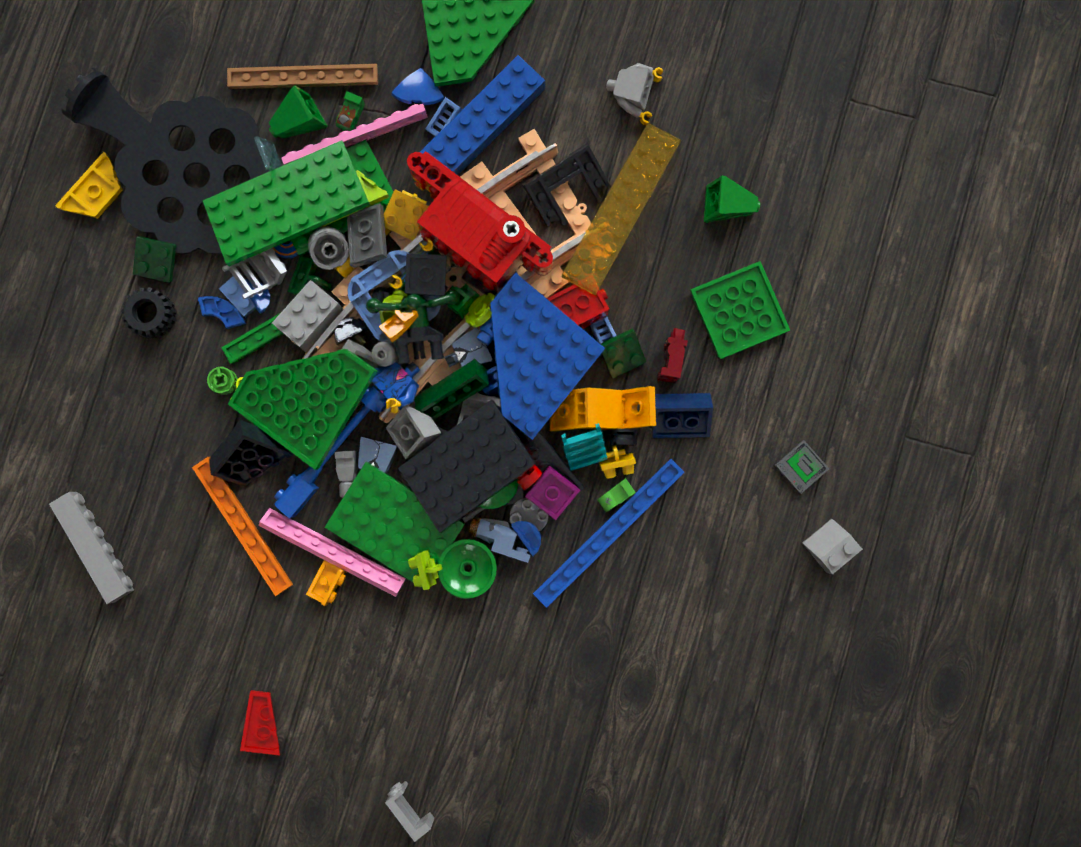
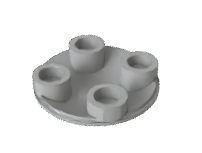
[510,498,548,531]

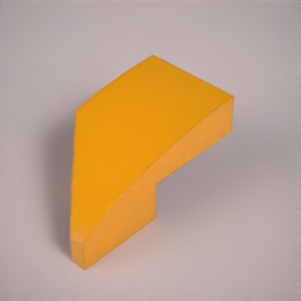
[379,310,419,342]

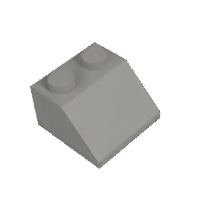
[386,405,441,459]
[802,519,863,574]

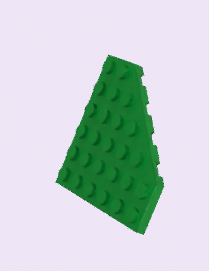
[422,0,535,87]
[228,349,378,470]

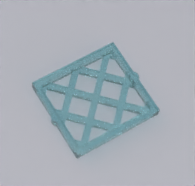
[254,136,282,171]

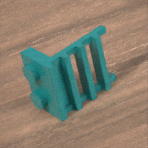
[561,423,608,471]

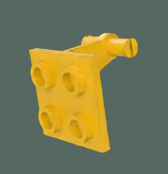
[384,189,429,241]

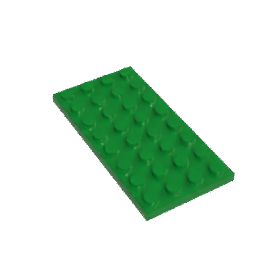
[203,140,370,267]

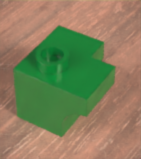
[445,284,480,319]

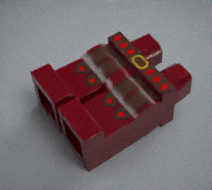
[657,328,688,383]

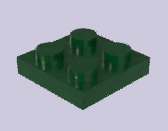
[133,236,176,283]
[601,329,646,379]

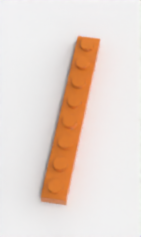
[192,457,293,596]

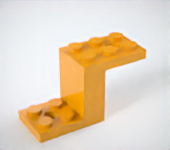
[550,386,656,432]

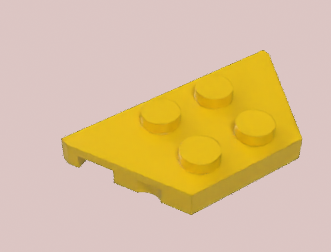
[55,152,123,218]

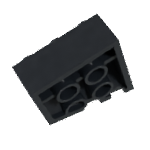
[209,420,293,487]

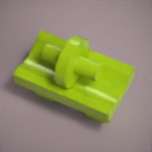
[408,550,442,590]

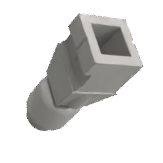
[335,451,359,498]

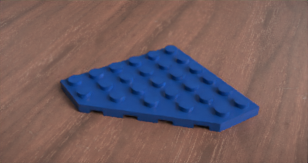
[490,272,605,440]

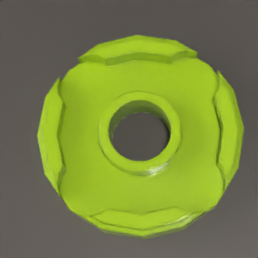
[465,293,495,328]

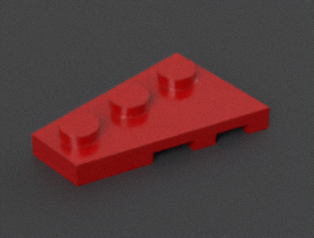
[240,690,280,755]

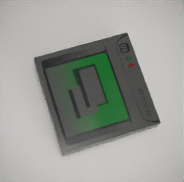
[774,440,829,494]

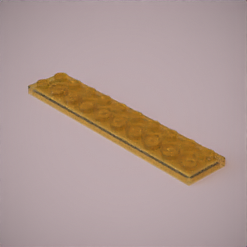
[561,123,681,295]

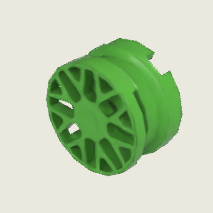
[207,367,238,395]

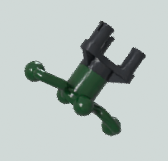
[366,289,460,364]

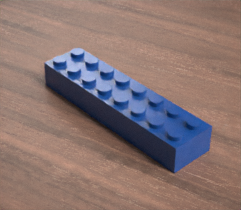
[420,55,545,180]

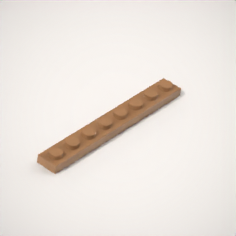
[227,64,378,89]

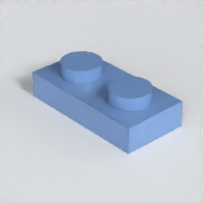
[219,276,256,317]

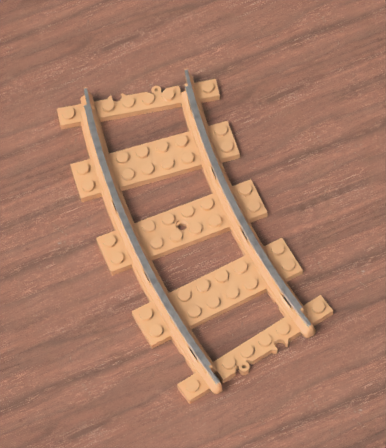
[291,129,611,423]

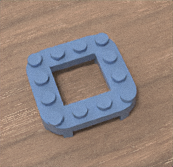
[348,250,441,342]

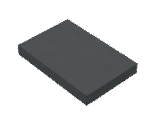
[347,204,387,268]

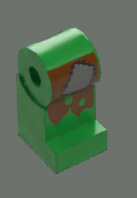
[336,91,365,131]

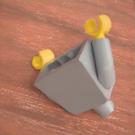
[606,63,663,125]

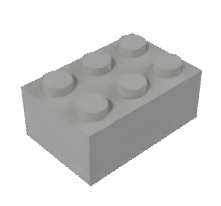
[272,280,344,352]

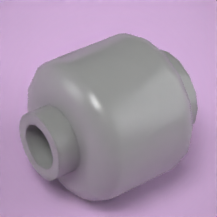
[372,340,398,367]

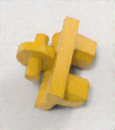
[599,445,636,479]

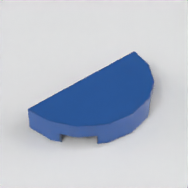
[245,279,270,314]
[511,521,541,556]

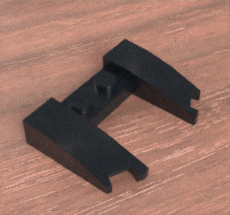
[522,144,611,226]

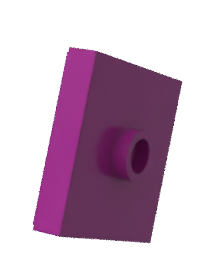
[525,466,580,520]

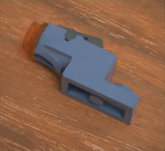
[469,518,530,563]

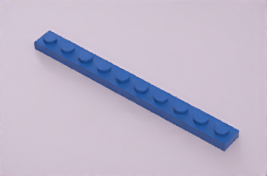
[533,459,684,608]

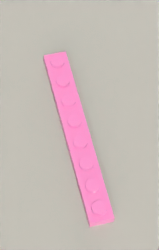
[281,104,428,165]
[259,508,406,597]

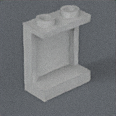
[385,781,434,842]

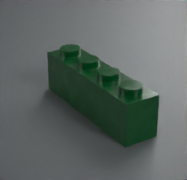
[415,359,489,420]

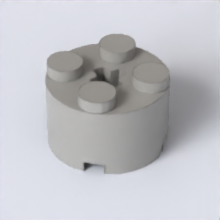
[308,226,349,270]

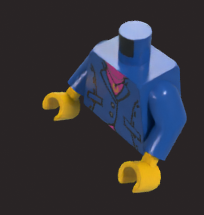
[372,362,420,414]

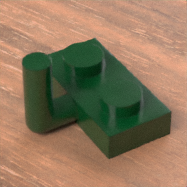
[287,256,332,295]

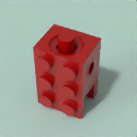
[547,276,609,329]

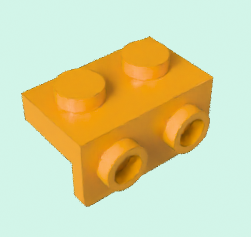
[306,560,346,606]

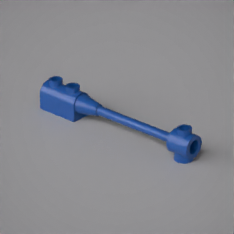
[274,385,387,519]

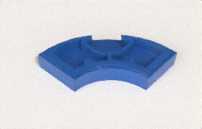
[198,296,246,329]

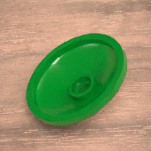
[438,539,497,598]

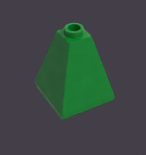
[269,85,328,139]
[704,175,760,223]

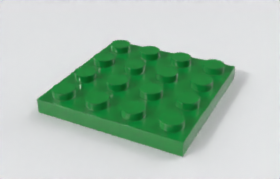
[690,261,790,360]

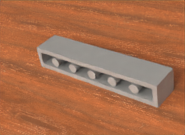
[49,492,134,604]

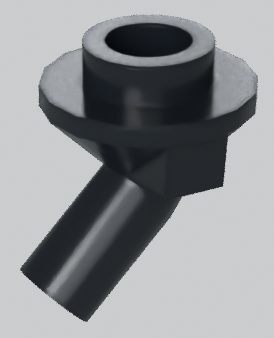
[372,287,391,303]

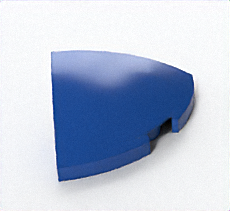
[392,68,444,105]

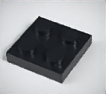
[405,253,447,296]

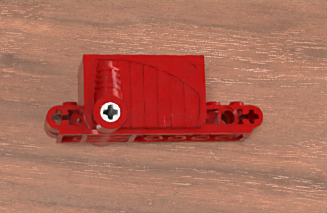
[407,151,553,294]

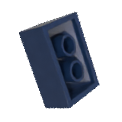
[652,393,713,438]

